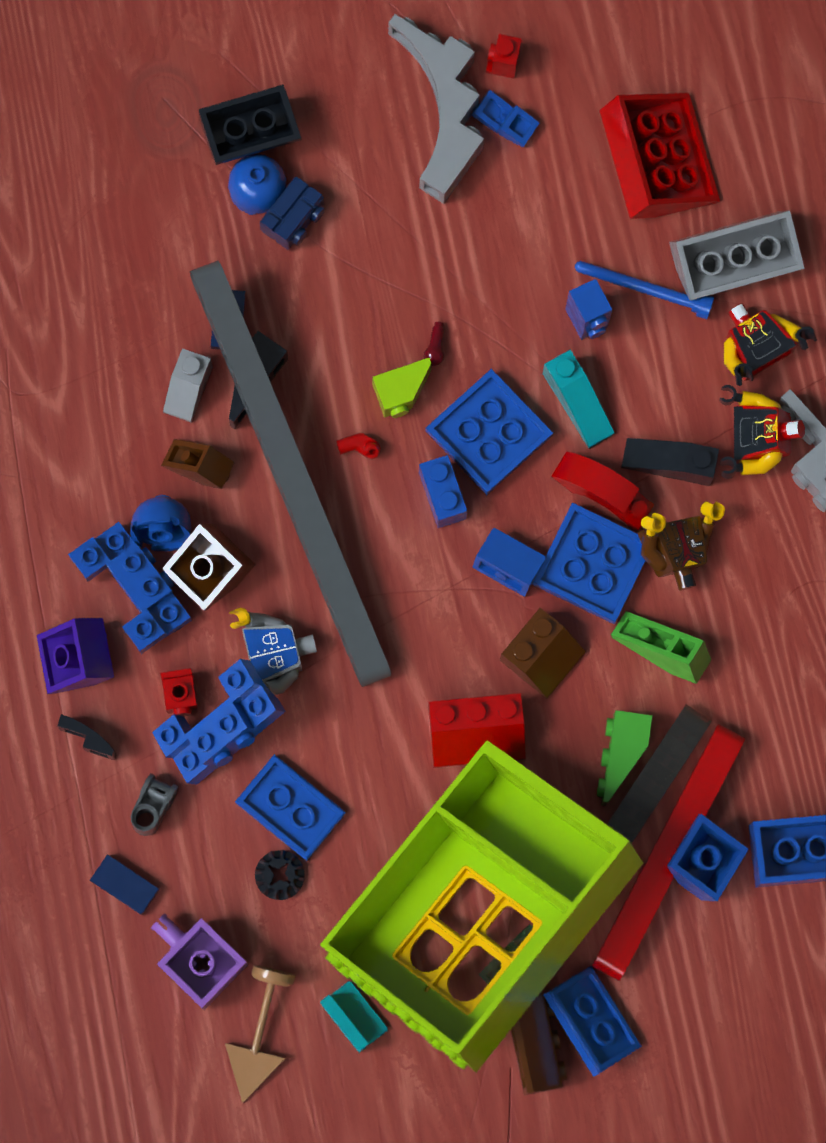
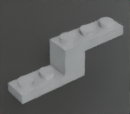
[778,389,826,512]

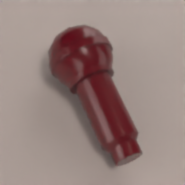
[423,321,444,366]

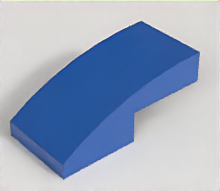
[471,90,540,147]

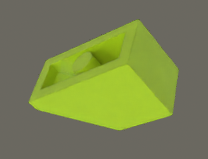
[372,358,431,418]

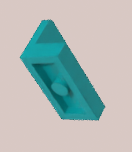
[320,981,387,1053]

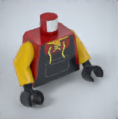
[724,304,817,386]
[719,385,805,479]

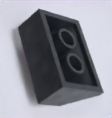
[198,84,301,165]

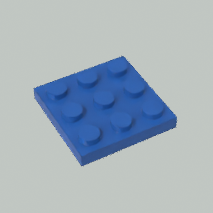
[425,369,553,495]
[532,503,645,624]

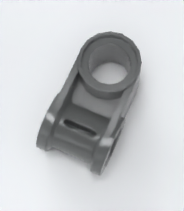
[130,773,179,836]

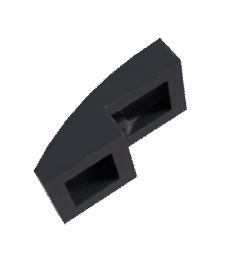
[57,714,117,761]

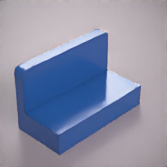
[472,528,546,597]

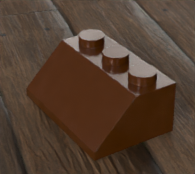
[511,993,567,1096]

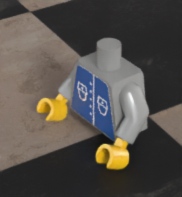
[229,608,317,695]

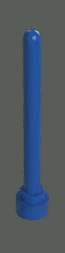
[575,261,715,320]

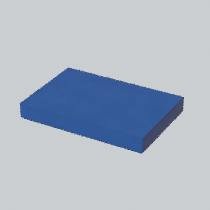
[235,754,346,861]
[543,966,642,1077]

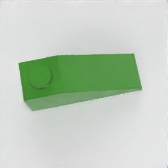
[611,611,711,684]

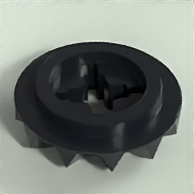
[255,850,305,900]

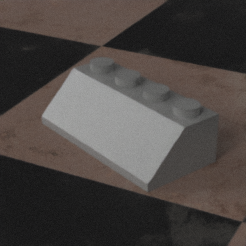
[669,211,805,300]

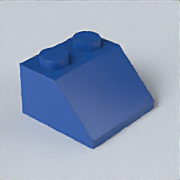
[667,814,749,901]

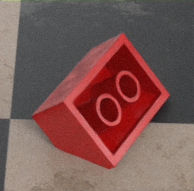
[428,693,526,768]

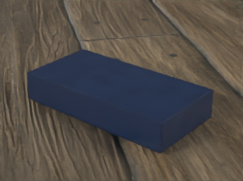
[90,854,159,915]

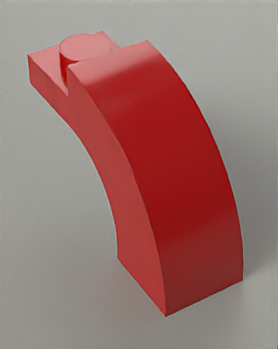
[551,452,654,530]

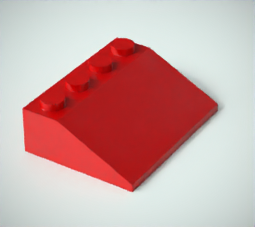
[599,93,720,219]

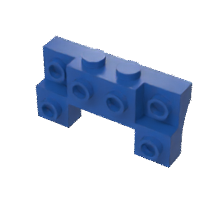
[68,522,192,654]
[152,659,286,785]

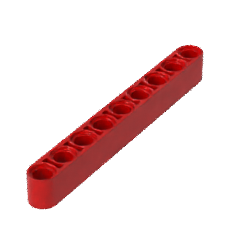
[592,724,746,981]

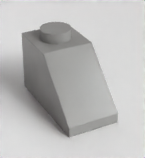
[163,348,213,422]

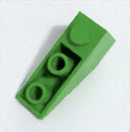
[597,710,652,806]

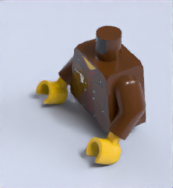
[638,502,725,591]

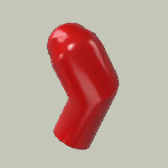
[336,433,381,459]

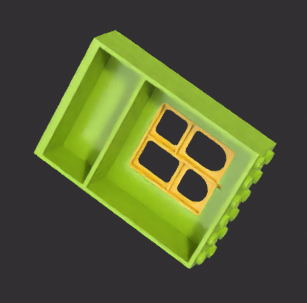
[320,740,643,1073]

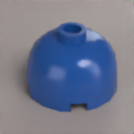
[228,154,287,215]
[130,495,192,551]

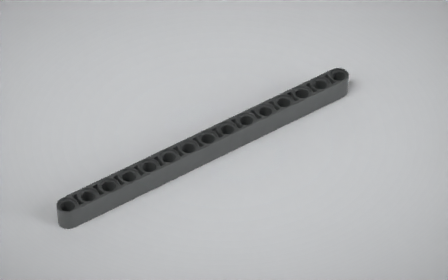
[189,260,391,687]

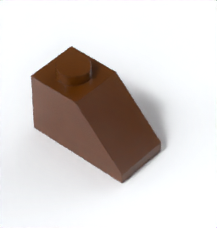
[161,439,235,489]

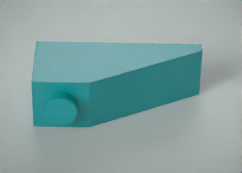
[542,350,615,449]

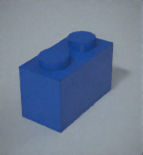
[565,279,612,340]
[419,455,467,528]

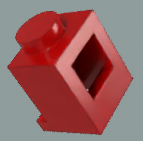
[486,34,522,79]
[160,668,198,716]

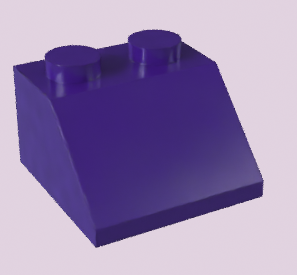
[36,618,114,694]

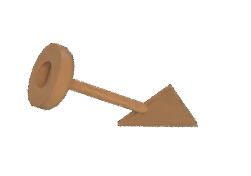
[225,965,295,1103]

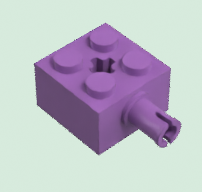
[151,914,248,1010]

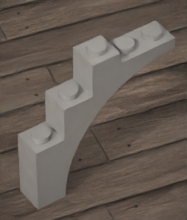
[388,14,484,204]

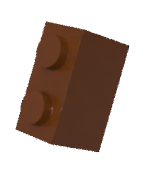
[162,524,256,611]
[500,608,586,699]

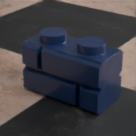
[259,177,325,250]

